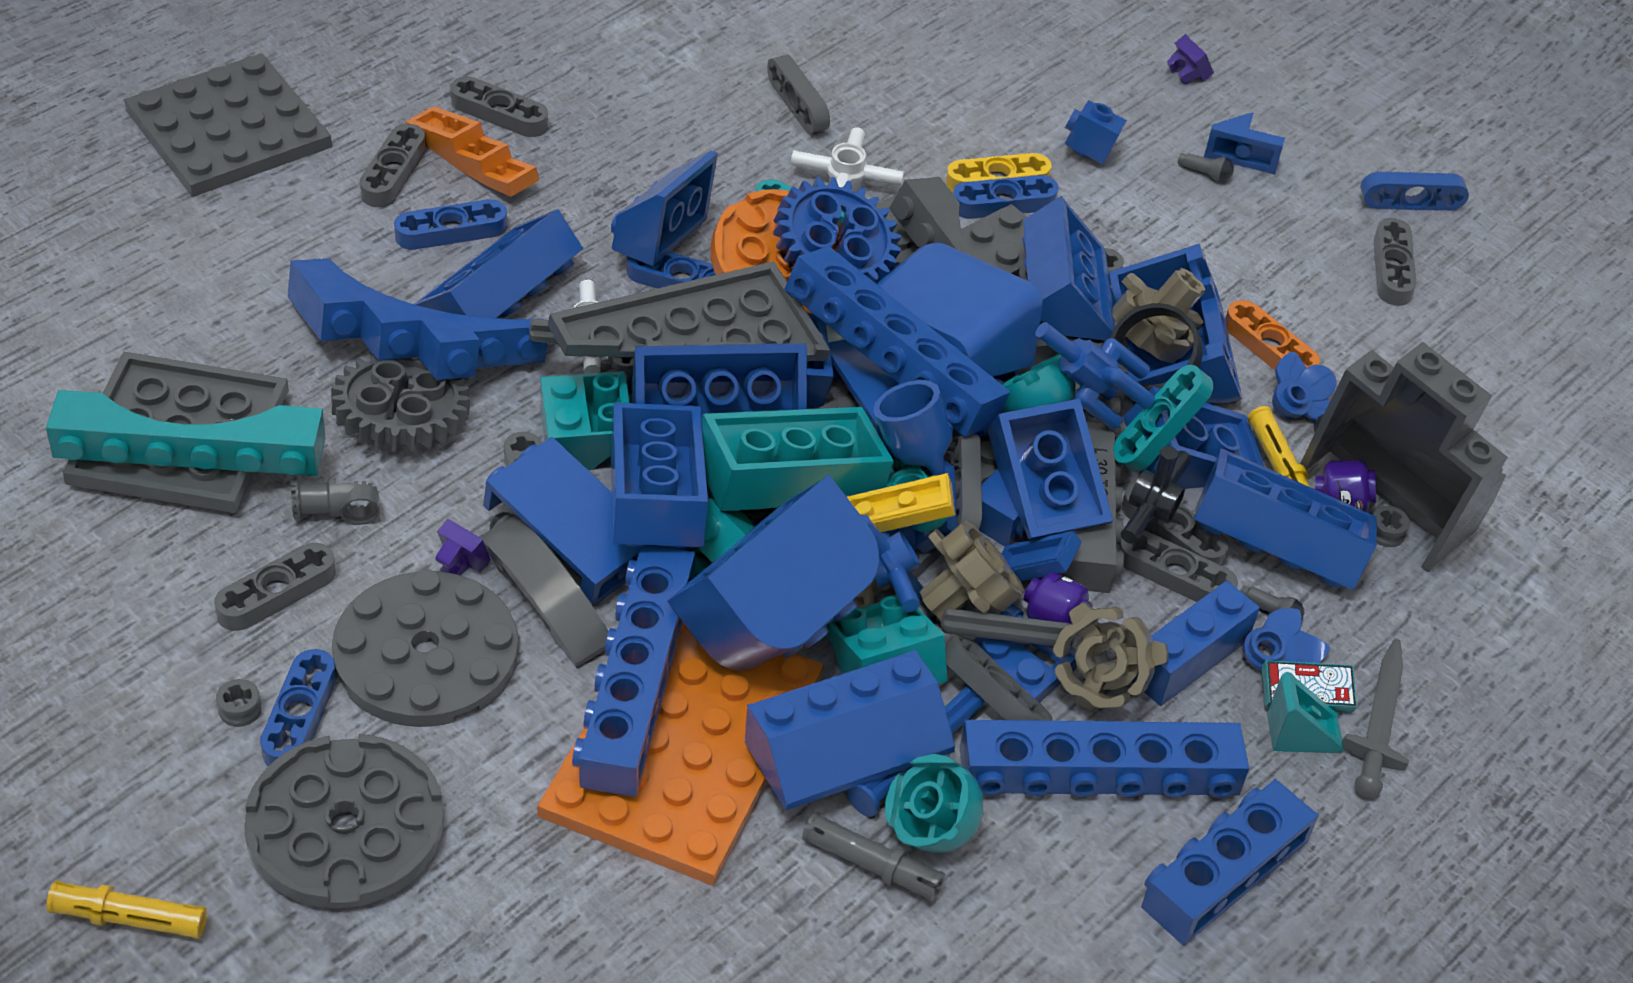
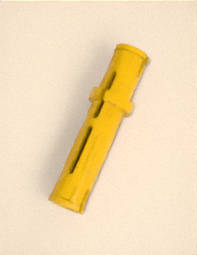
[1247,406,1310,487]
[46,880,207,939]

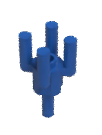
[1036,322,1155,430]

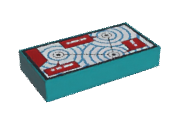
[1262,660,1357,713]

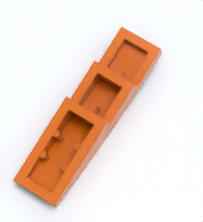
[405,106,539,197]

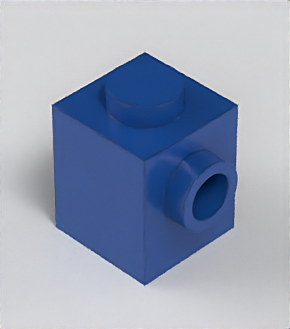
[1064,100,1127,164]

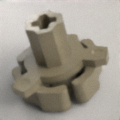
[1112,268,1205,363]
[919,520,1025,621]
[1053,602,1168,712]

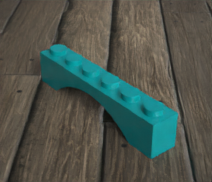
[46,390,326,476]

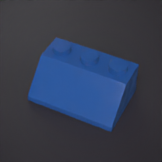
[611,150,718,266]

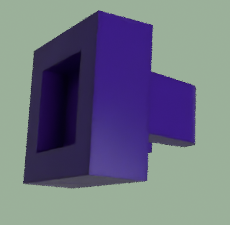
[1167,34,1214,84]
[435,519,491,575]

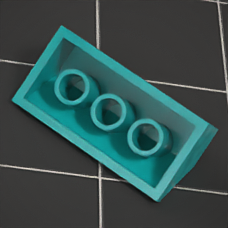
[702,407,894,511]

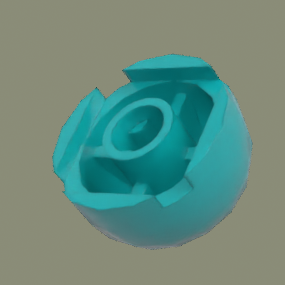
[1001,354,1077,413]
[886,754,984,855]

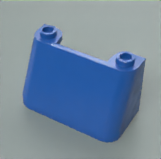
[876,242,1042,377]
[1109,243,1242,404]

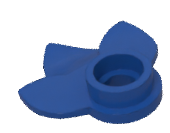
[1272,352,1337,422]
[1243,608,1330,671]

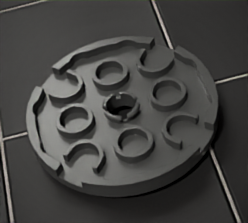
[332,569,518,727]
[244,734,444,908]

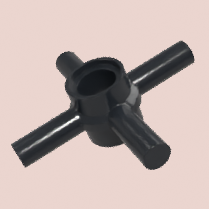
[1120,446,1192,544]

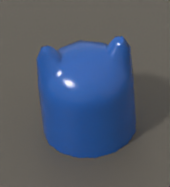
[873,380,953,476]

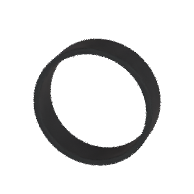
[1110,303,1203,391]

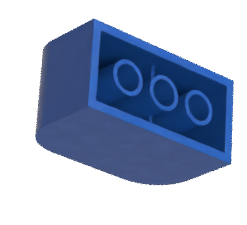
[667,475,879,670]

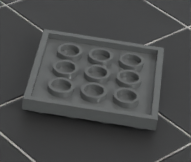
[124,53,332,197]
[63,351,289,513]

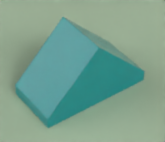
[1267,672,1344,753]

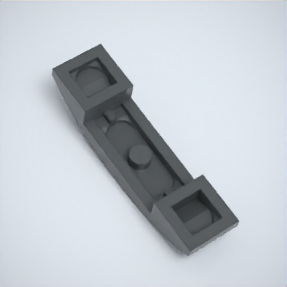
[479,515,609,668]

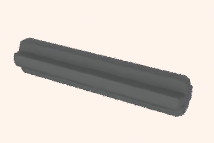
[941,609,1074,647]

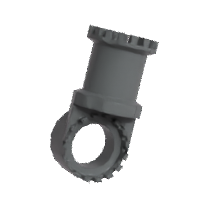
[291,478,380,525]

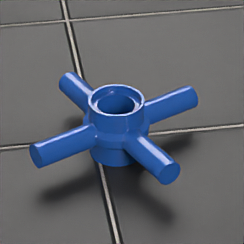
[861,515,924,612]

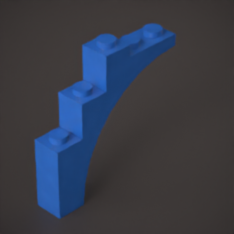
[288,258,547,380]

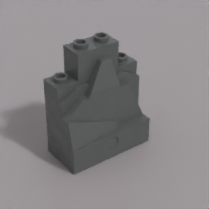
[1300,342,1508,572]

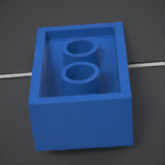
[1123,386,1265,489]
[987,398,1113,540]

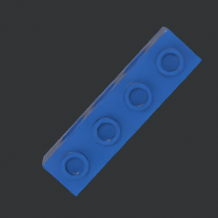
[1141,778,1319,946]

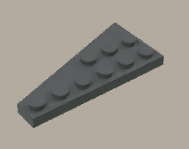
[548,261,831,361]

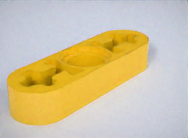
[945,153,1052,193]

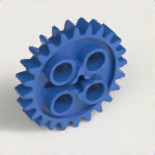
[773,177,901,283]

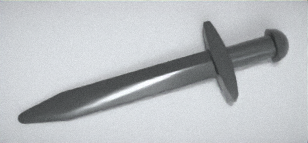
[1341,639,1409,798]

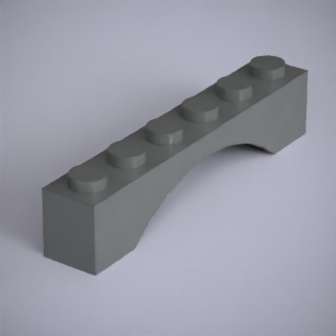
[889,177,1057,374]

